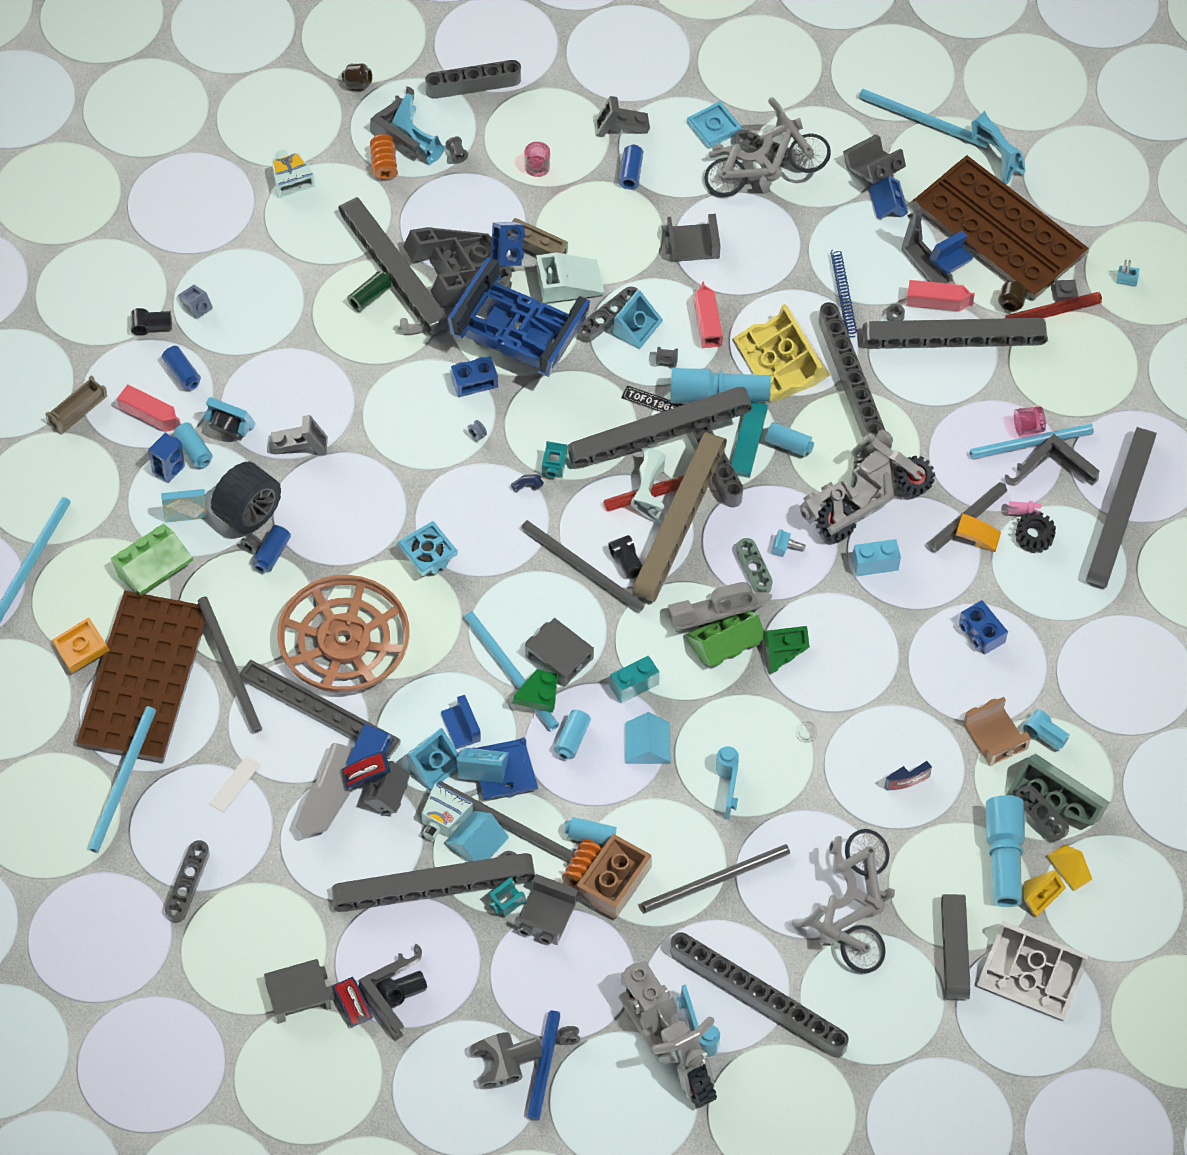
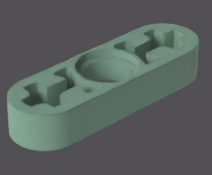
[736,538,773,593]

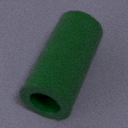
[347,271,391,312]

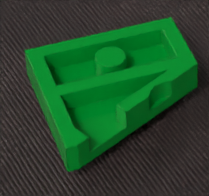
[764,626,810,673]
[511,669,558,713]

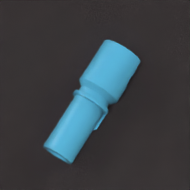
[670,367,771,404]
[985,795,1025,907]

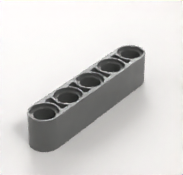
[425,60,521,99]
[687,426,743,508]
[941,894,970,999]

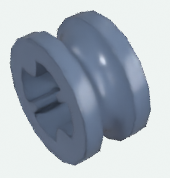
[467,420,487,441]

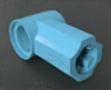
[1022,709,1070,751]

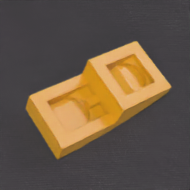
[956,514,1001,552]

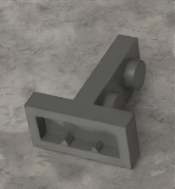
[595,96,650,137]
[269,415,328,456]

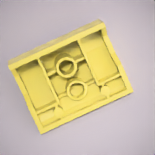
[733,303,830,403]

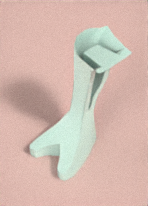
[631,448,666,525]

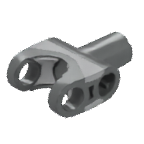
[469,1032,543,1089]

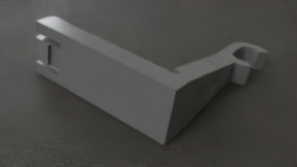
[370,86,420,161]
[901,201,953,283]
[1004,434,1100,486]
[358,944,422,1041]

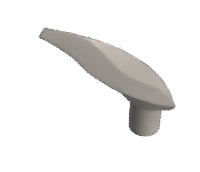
[397,318,428,334]

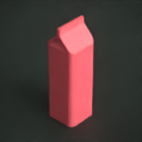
[906,280,975,311]
[694,281,723,349]
[117,384,181,432]

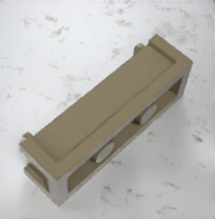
[507,218,568,255]
[45,375,108,435]

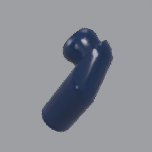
[511,474,544,492]

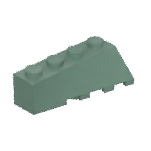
[1006,753,1111,826]

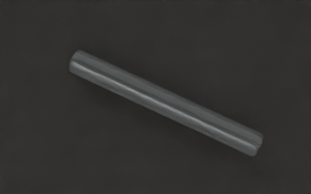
[928,482,1008,552]

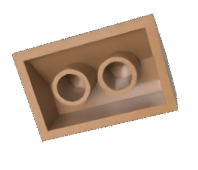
[577,833,652,920]

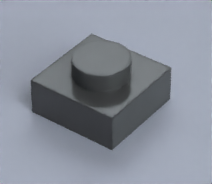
[1054,279,1078,302]

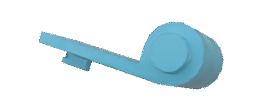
[716,746,739,819]
[677,984,720,1057]

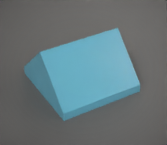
[614,290,663,349]
[625,712,671,764]
[407,728,459,791]
[457,748,509,783]
[445,811,509,862]

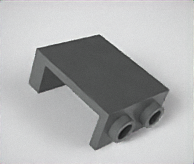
[843,134,906,184]
[663,213,721,262]
[525,617,594,687]
[515,874,579,946]
[264,958,334,1024]

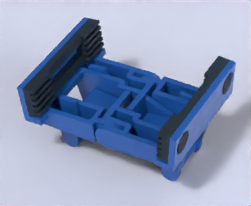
[448,257,590,377]

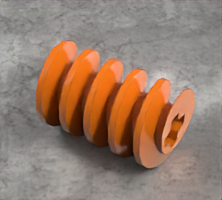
[369,134,398,180]
[562,839,602,889]

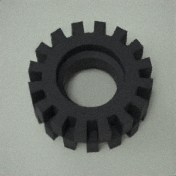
[1015,511,1056,553]

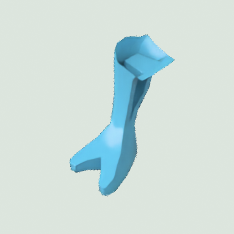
[392,93,445,166]
[971,110,1026,184]

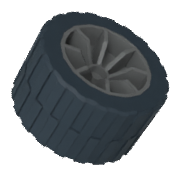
[210,461,281,534]

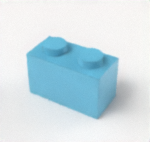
[852,539,901,577]

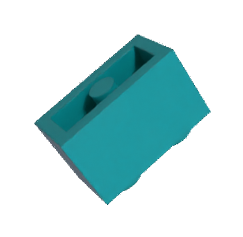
[610,655,660,703]

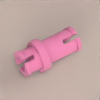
[1008,500,1041,516]

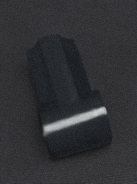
[130,308,172,336]
[608,535,642,579]
[377,970,428,1007]

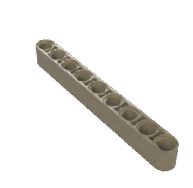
[632,432,727,602]

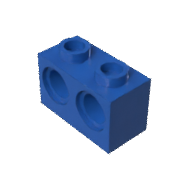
[491,222,525,266]
[451,356,498,398]
[148,432,185,483]
[959,600,1008,654]

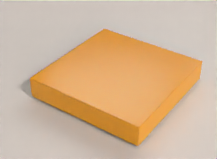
[52,617,110,673]

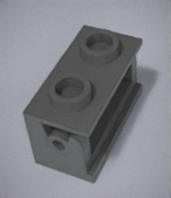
[363,760,411,816]

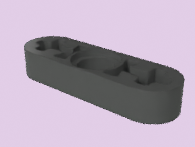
[1016,785,1069,840]

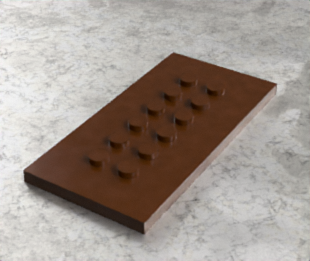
[913,155,1089,300]

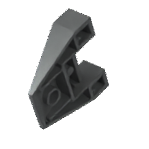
[403,227,500,307]

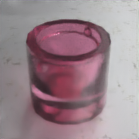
[524,141,550,177]
[1014,405,1046,436]

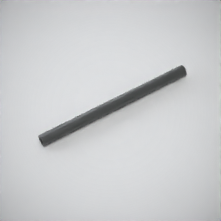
[521,520,645,613]
[198,596,262,734]
[438,781,575,862]
[642,844,790,913]

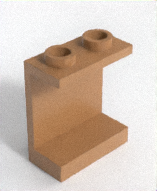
[963,696,1031,766]

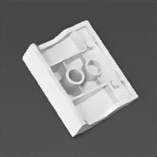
[977,921,1090,1020]

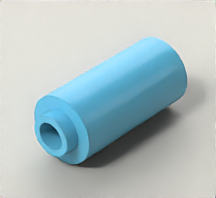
[173,422,213,468]
[765,422,815,456]
[554,710,591,760]
[564,817,617,847]

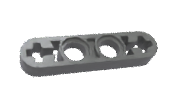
[735,130,807,173]
[577,286,639,343]
[165,840,210,923]

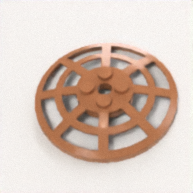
[277,575,410,693]

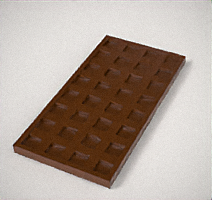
[76,590,206,762]

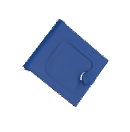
[473,737,538,800]

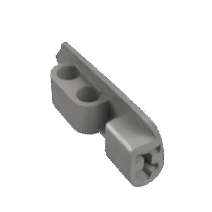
[667,582,772,631]
[296,743,353,837]

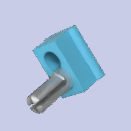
[1116,259,1140,286]
[771,529,806,557]

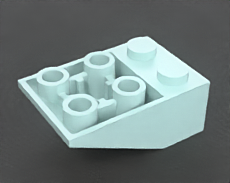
[536,253,605,303]

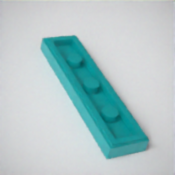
[731,401,768,478]

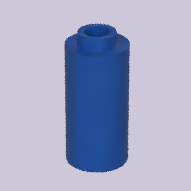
[619,144,644,190]
[161,345,201,390]
[252,525,291,573]

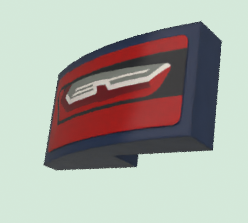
[342,751,391,790]
[884,760,932,791]
[332,976,373,1028]

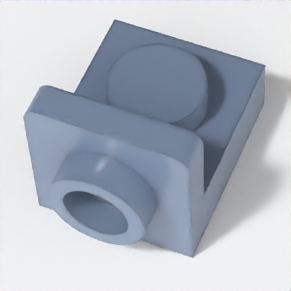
[178,284,213,319]

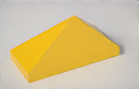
[1047,844,1093,891]
[1024,870,1066,917]

